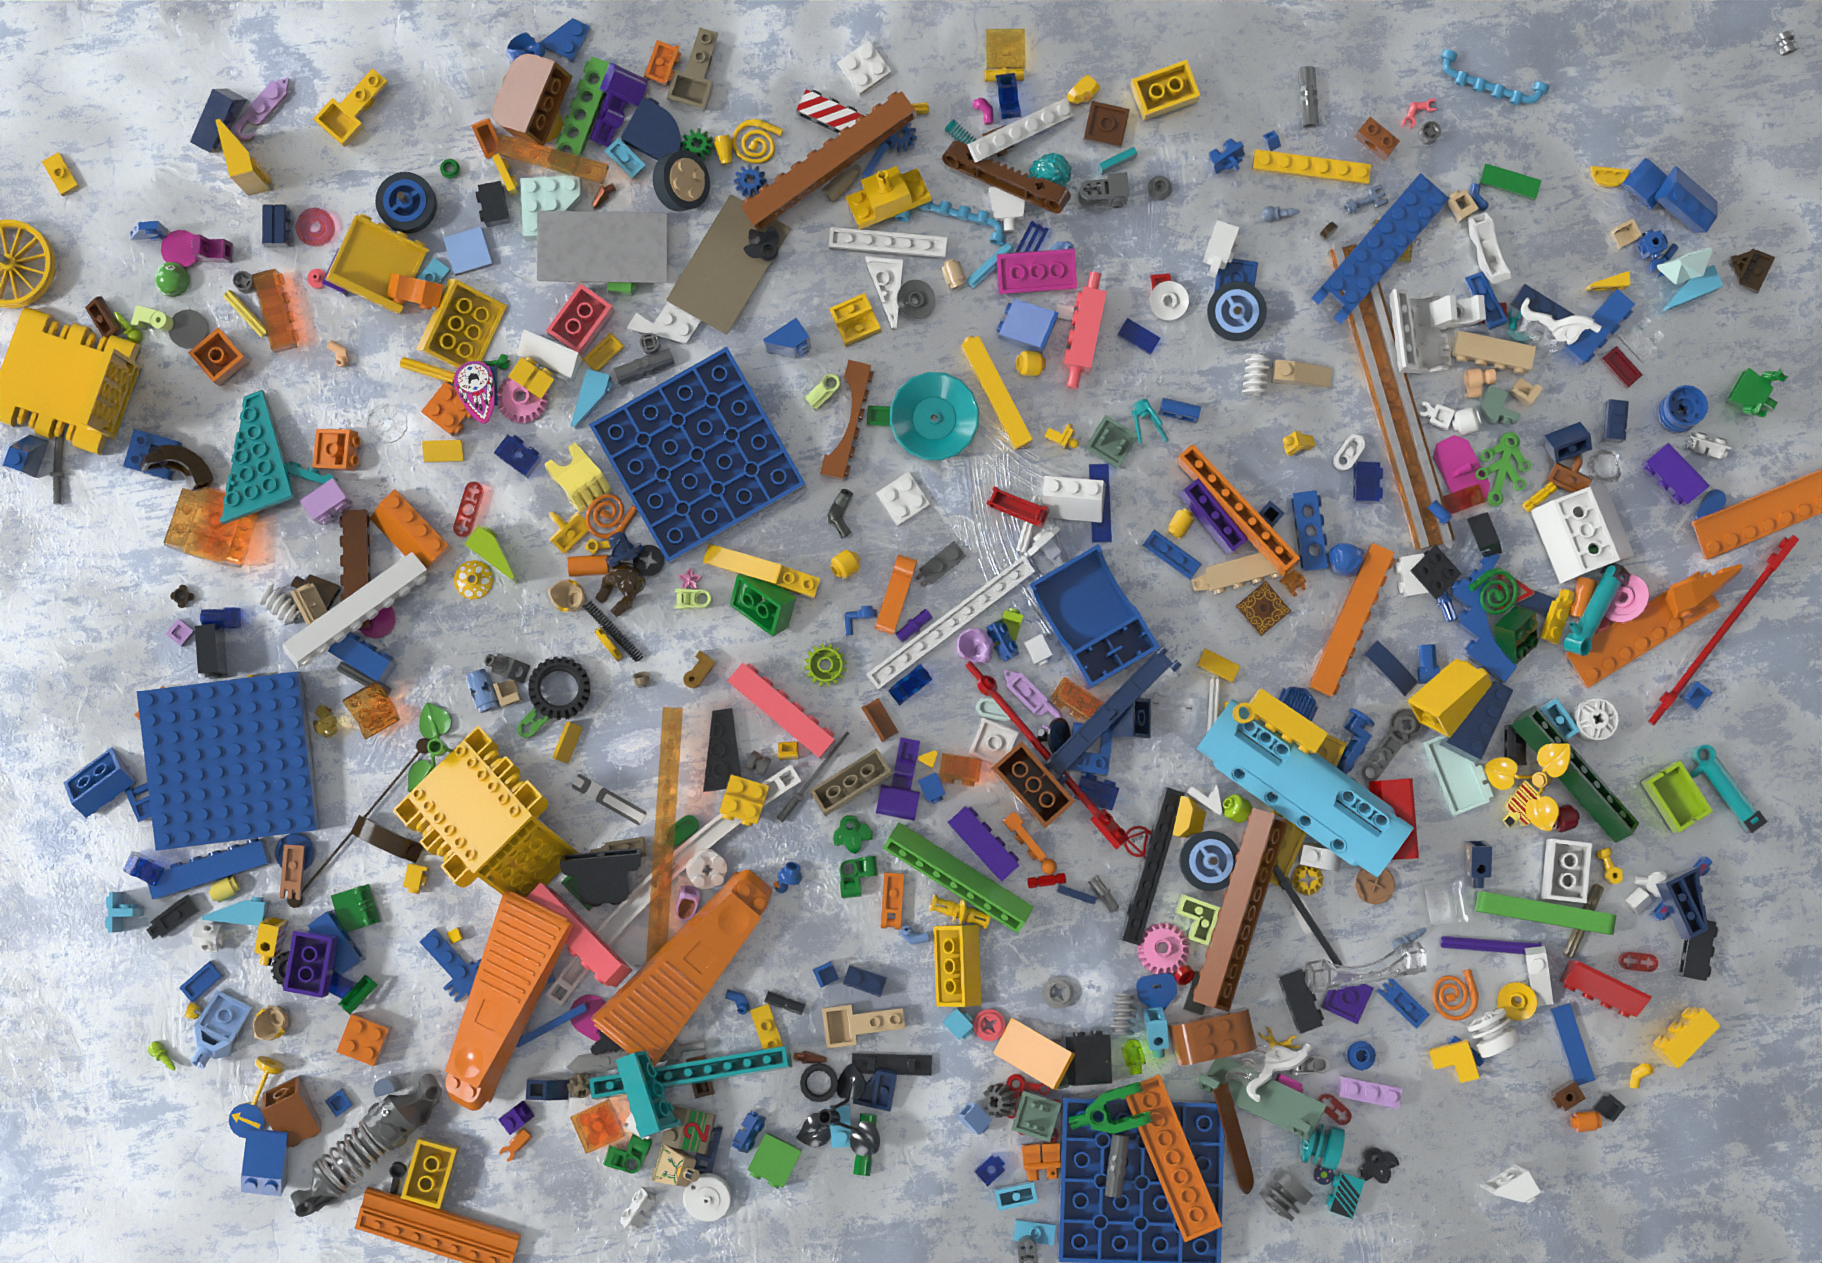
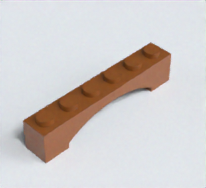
[820,359,874,482]

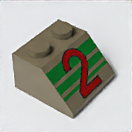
[661,1104,716,1154]

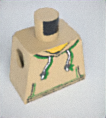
[651,1144,700,1187]

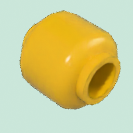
[1016,350,1046,376]
[830,550,860,579]

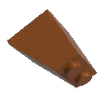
[261,1076,321,1148]

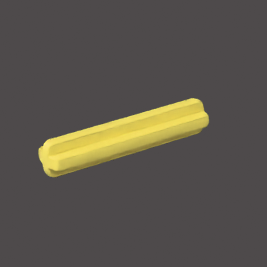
[223,290,269,338]

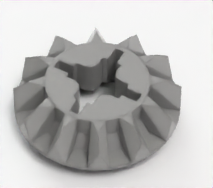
[1042,976,1074,1009]

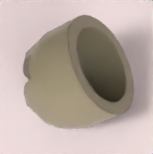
[633,672,649,688]

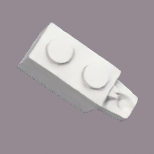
[1203,220,1241,278]

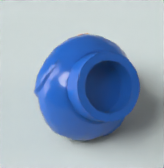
[773,862,803,893]

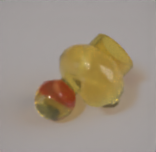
[313,705,339,739]

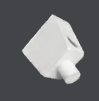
[988,187,1025,232]

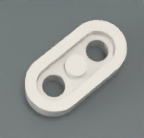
[1333,434,1365,471]

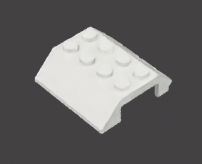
[1390,289,1452,374]

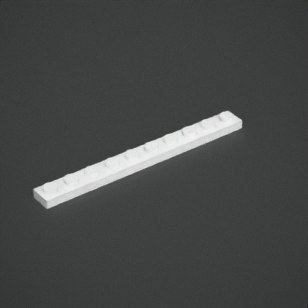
[866,555,1035,690]

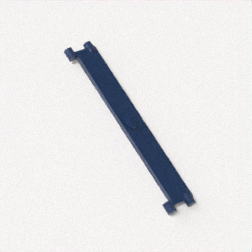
[1044,645,1182,785]

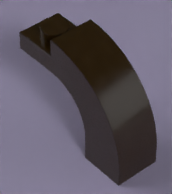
[140,445,214,492]
[350,815,423,864]

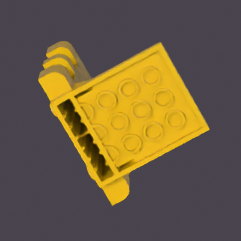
[0,307,141,456]
[393,725,579,898]

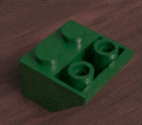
[1494,606,1539,664]

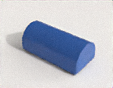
[1158,398,1201,424]

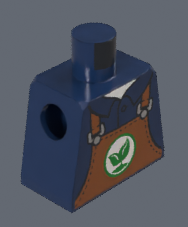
[1464,841,1492,888]

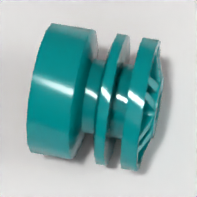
[1300,1123,1345,1170]

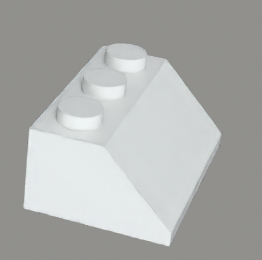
[517,329,583,382]
[1043,476,1106,523]
[1481,1165,1541,1203]

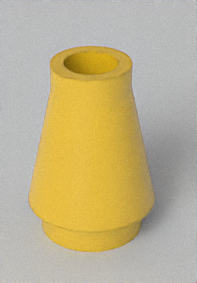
[713,135,732,164]

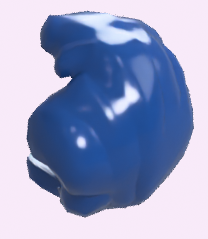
[506,32,545,62]
[1329,543,1365,577]

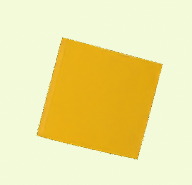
[829,293,881,347]

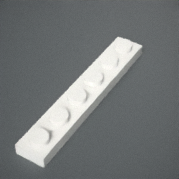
[967,97,1075,162]
[828,227,947,258]

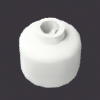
[1452,407,1482,435]

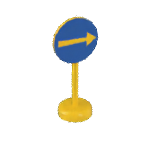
[229,1056,284,1138]

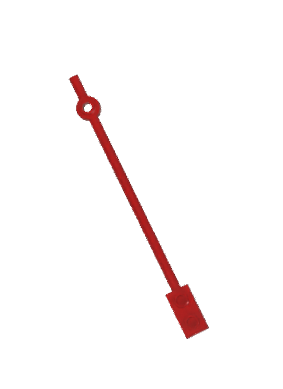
[1648,535,1799,726]
[965,661,1130,850]

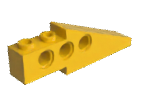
[703,544,821,599]

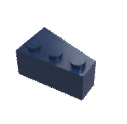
[190,88,248,153]

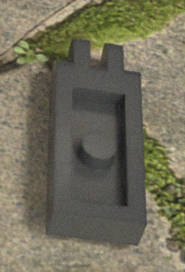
[915,541,966,586]

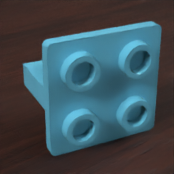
[105,892,143,933]

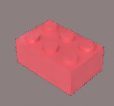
[546,283,615,356]

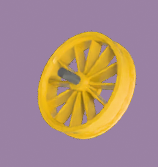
[0,219,56,309]

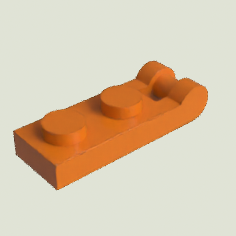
[881,873,904,930]

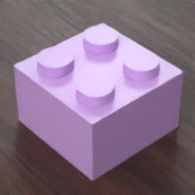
[300,478,353,525]

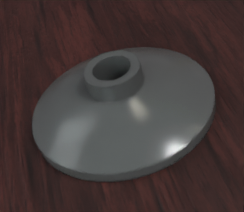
[897,280,936,319]

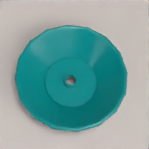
[890,372,979,461]

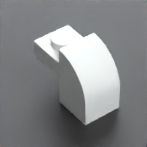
[1300,845,1342,873]

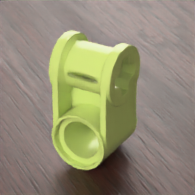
[674,588,713,610]

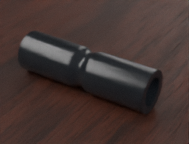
[764,991,806,1016]

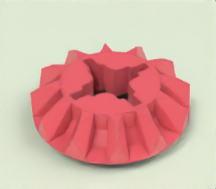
[973,1009,1005,1041]

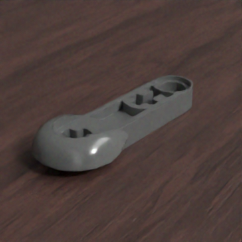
[1361,708,1423,781]

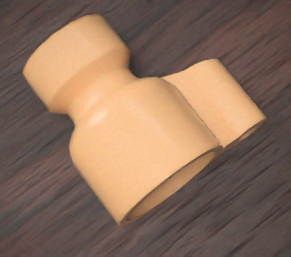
[1464,368,1496,398]

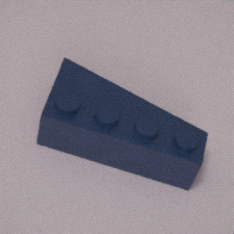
[1439,681,1513,763]

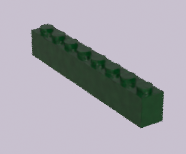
[1512,705,1639,843]

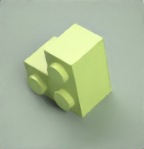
[1175,894,1221,946]

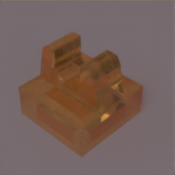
[1279,569,1307,596]

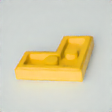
[1429,1039,1480,1083]

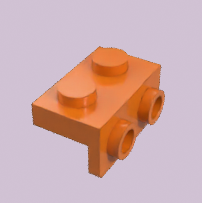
[643,40,681,86]

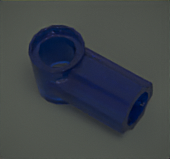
[200,607,241,629]

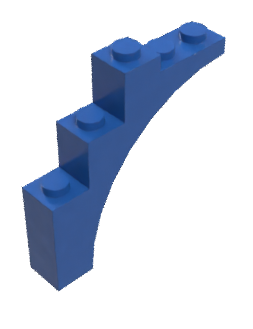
[1449,553,1517,683]

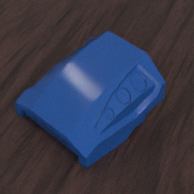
[1621,158,1668,211]

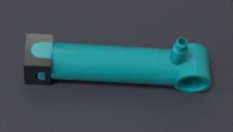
[1564,563,1631,656]
[1689,745,1768,834]

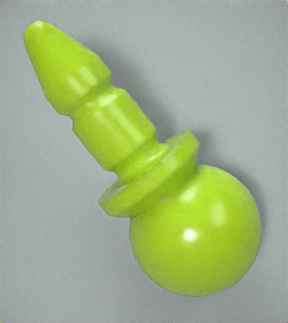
[114,312,143,343]
[148,1041,176,1071]

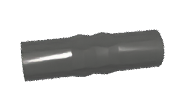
[1299,66,1319,128]
[614,348,675,384]
[1105,1134,1129,1198]

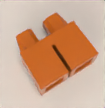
[1021,1141,1061,1181]

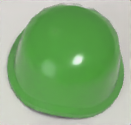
[155,262,190,297]

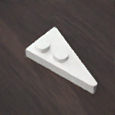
[865,257,903,329]

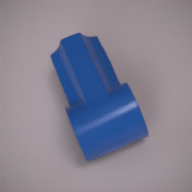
[1417,644,1440,684]

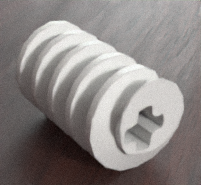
[1242,354,1270,396]
[259,584,302,625]

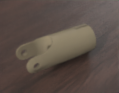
[821,164,861,202]

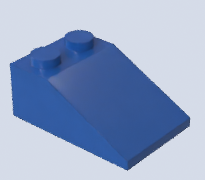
[241,1128,288,1197]

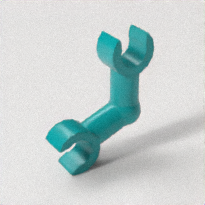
[1507,309,1534,345]

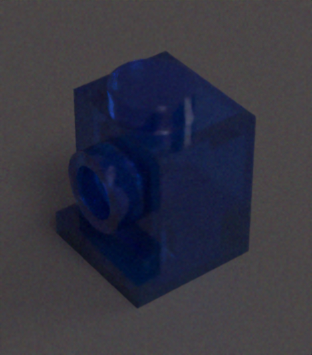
[974,1153,1005,1187]

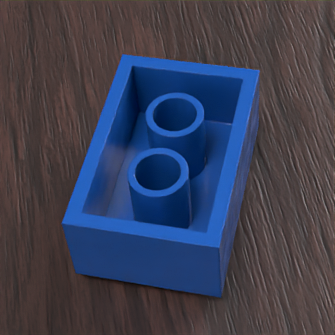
[328,631,397,684]

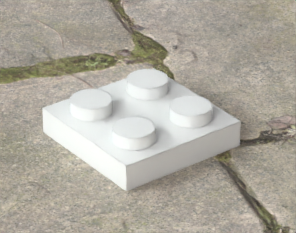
[837,41,891,96]
[876,472,930,526]

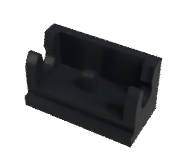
[1467,512,1502,557]
[1504,725,1527,766]

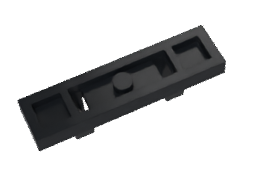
[852,1053,932,1076]

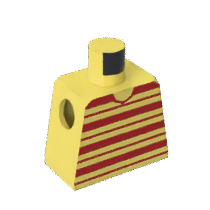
[1502,780,1542,828]

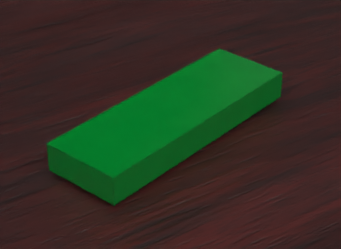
[1479,163,1542,200]

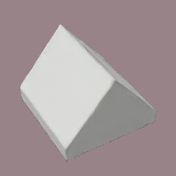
[1624,887,1653,915]

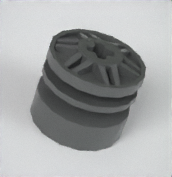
[1259,1167,1314,1222]

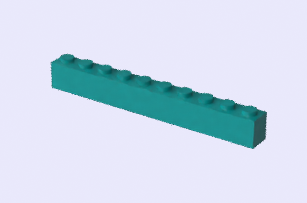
[589,1046,793,1100]

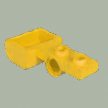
[313,68,388,147]

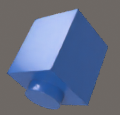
[918,772,946,804]

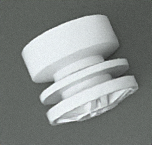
[1570,698,1619,742]
[1466,1008,1520,1058]

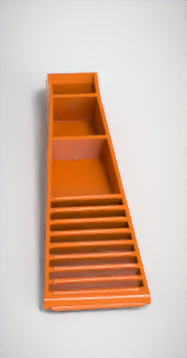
[591,870,773,1067]
[445,890,573,1111]

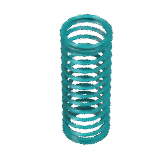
[945,119,976,145]

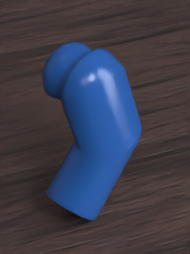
[1469,183,1489,211]
[725,989,750,1015]

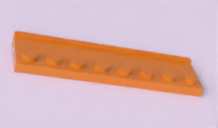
[1691,468,1822,560]
[1565,571,1721,688]
[355,1186,521,1263]

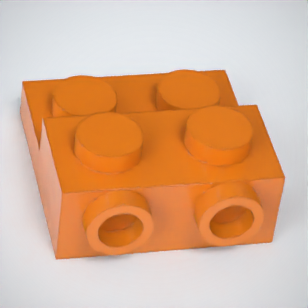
[421,381,472,437]
[312,429,361,471]

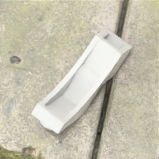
[1468,212,1511,284]

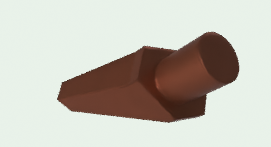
[592,183,616,210]
[793,1051,827,1064]

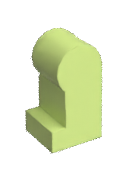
[131,305,174,332]

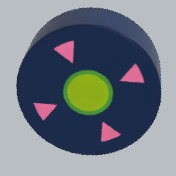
[1313,1164,1334,1185]

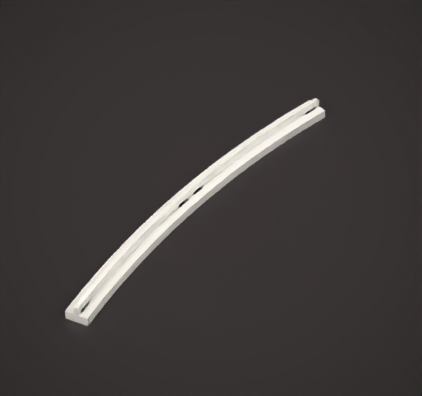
[545,765,802,1007]

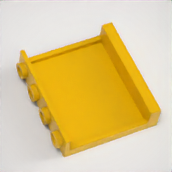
[325,213,429,314]

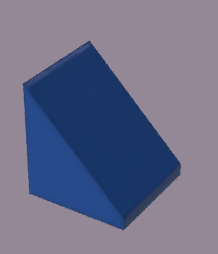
[1263,130,1281,151]

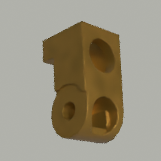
[683,650,716,688]

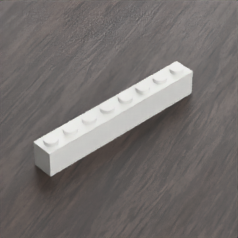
[283,552,427,669]

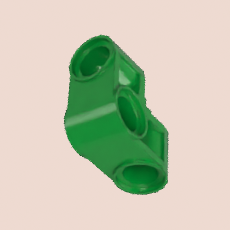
[839,856,878,899]
[603,1134,653,1174]

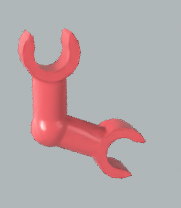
[1402,98,1437,129]

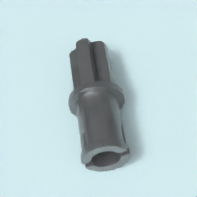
[1088,875,1119,913]

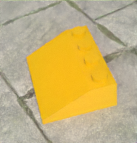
[216,119,272,196]
[416,279,507,369]

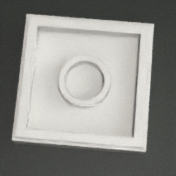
[968,718,1020,765]

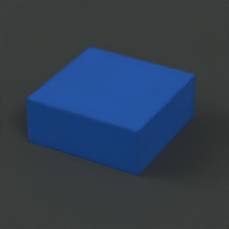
[325,1088,354,1117]

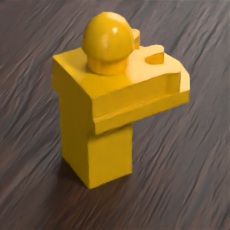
[1045,423,1079,449]
[1283,431,1315,456]

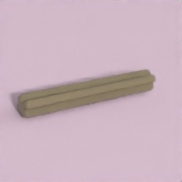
[1563,884,1604,958]

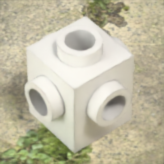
[192,922,225,952]

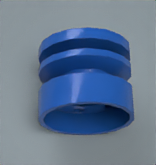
[1658,385,1708,433]

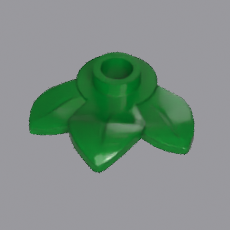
[833,815,873,854]

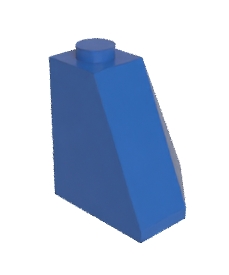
[0,435,49,478]

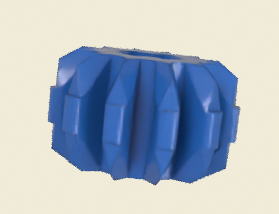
[885,122,917,153]
[734,164,767,197]

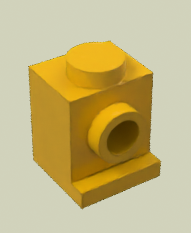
[403,863,431,894]

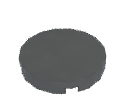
[168,309,209,349]

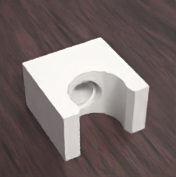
[1429,295,1486,328]

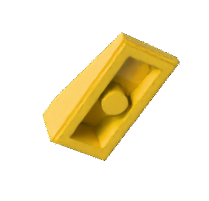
[1586,271,1630,291]

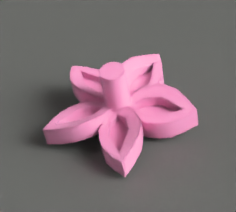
[678,568,702,590]

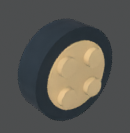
[653,150,710,212]

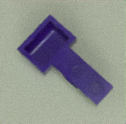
[589,63,648,147]
[876,737,920,821]

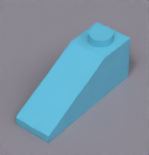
[1663,265,1723,312]
[571,369,613,429]
[202,896,269,926]

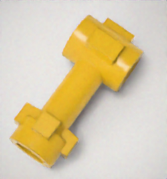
[585,539,611,555]

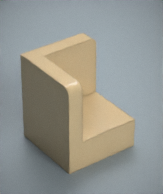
[1610,218,1642,249]
[1508,378,1543,407]
[493,679,522,707]

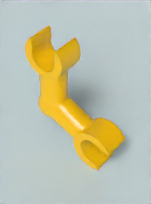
[1258,1026,1300,1050]

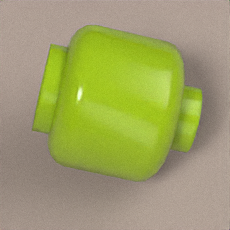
[1222,794,1252,823]

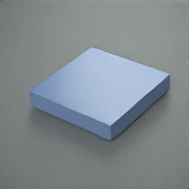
[443,226,493,276]

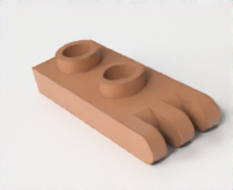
[280,845,306,900]

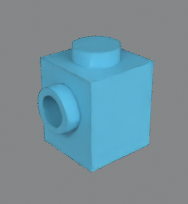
[942,1008,973,1040]

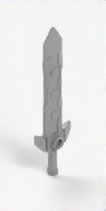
[567,1039,706,1075]

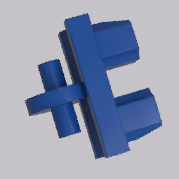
[1209,138,1245,174]

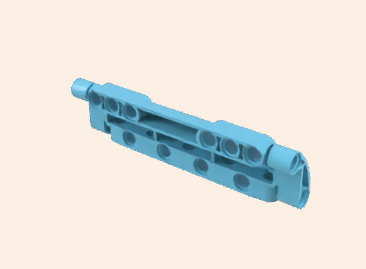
[1196,698,1414,878]

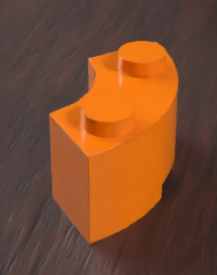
[387,273,443,310]

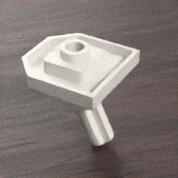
[1025,525,1067,568]

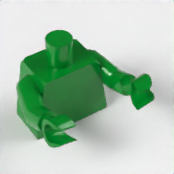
[1725,368,1788,418]

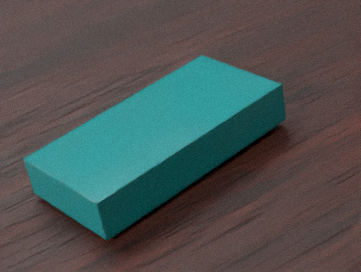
[1098,147,1137,175]

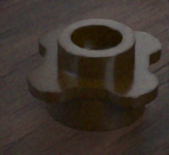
[170,585,195,608]

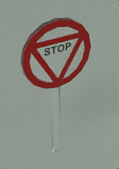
[1124,825,1158,892]

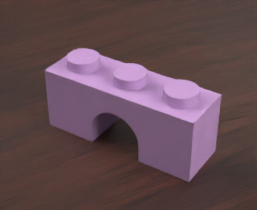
[1336,1075,1402,1109]

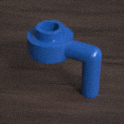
[844,606,877,636]

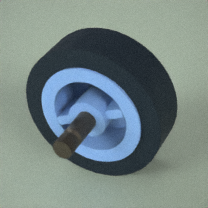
[1207,281,1267,341]
[1179,831,1239,891]

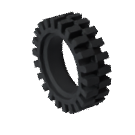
[528,656,590,720]

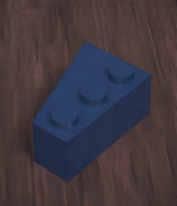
[1656,867,1708,939]

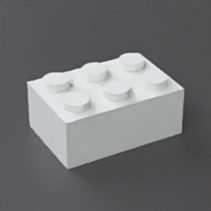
[1541,839,1592,903]

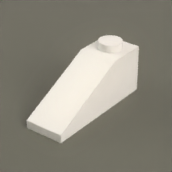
[1525,946,1554,1006]

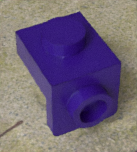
[498,1101,535,1135]

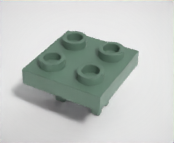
[1085,415,1138,469]
[1011,1091,1062,1142]

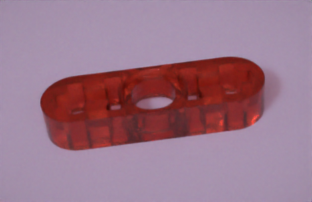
[453,481,484,538]

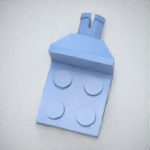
[190,990,253,1069]

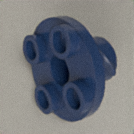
[605,531,643,567]

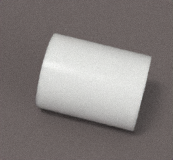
[1055,304,1074,320]

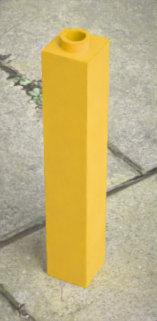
[961,335,1033,451]

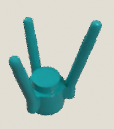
[1131,399,1169,444]

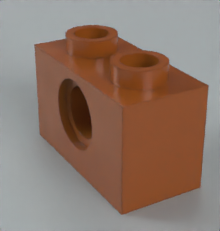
[1354,117,1400,161]

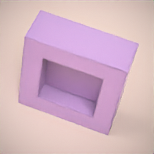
[166,619,195,647]

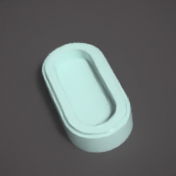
[976,697,1015,721]

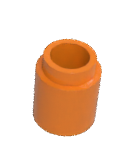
[1570,1110,1602,1133]

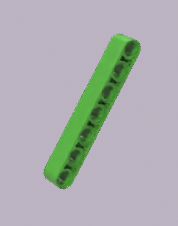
[1475,891,1617,935]

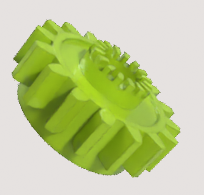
[804,643,847,687]

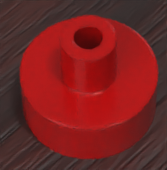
[1174,965,1195,986]

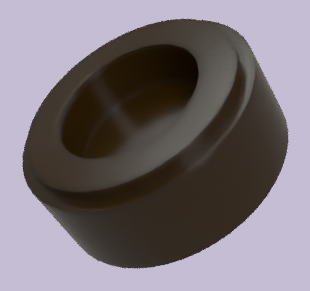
[1319,222,1338,241]

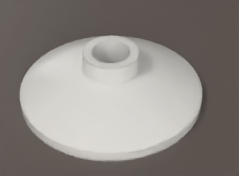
[1149,281,1189,320]

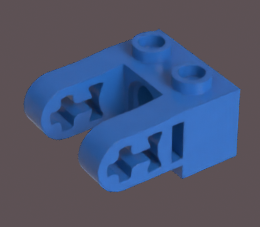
[123,429,182,481]
[1067,722,1112,776]

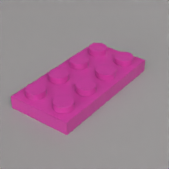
[996,248,1077,294]

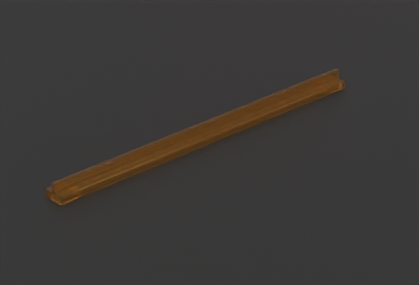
[646,707,683,963]

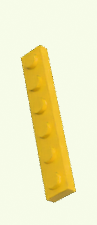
[1252,149,1371,185]

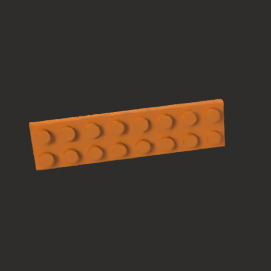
[1126,1074,1222,1242]

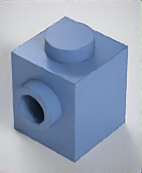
[956,1102,992,1135]

